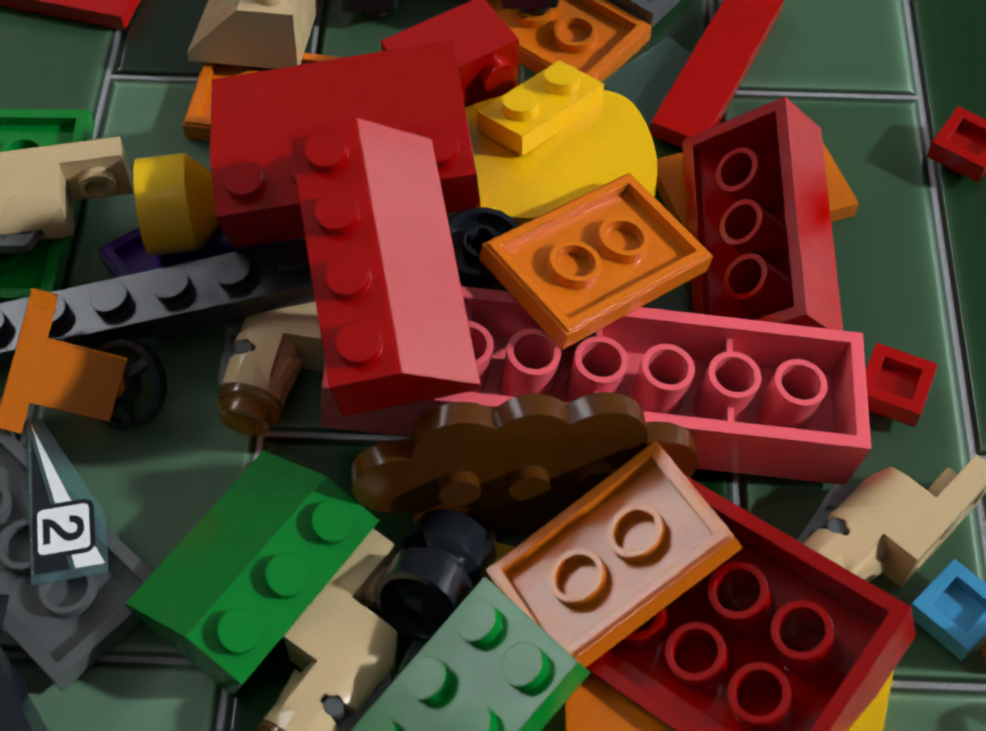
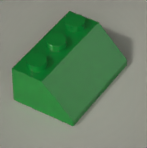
[125,450,380,696]

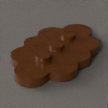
[351,392,699,535]

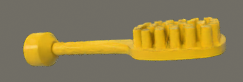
[133,90,657,257]

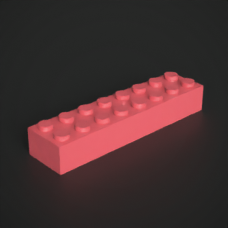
[321,286,871,485]

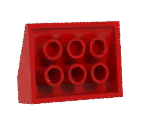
[210,40,481,249]
[586,475,916,731]

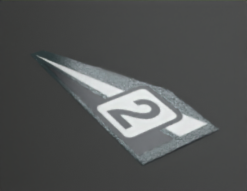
[27,419,109,586]

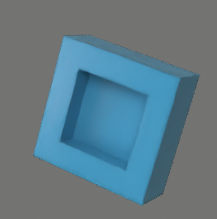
[910,558,986,661]

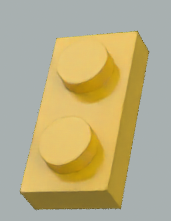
[478,60,604,156]

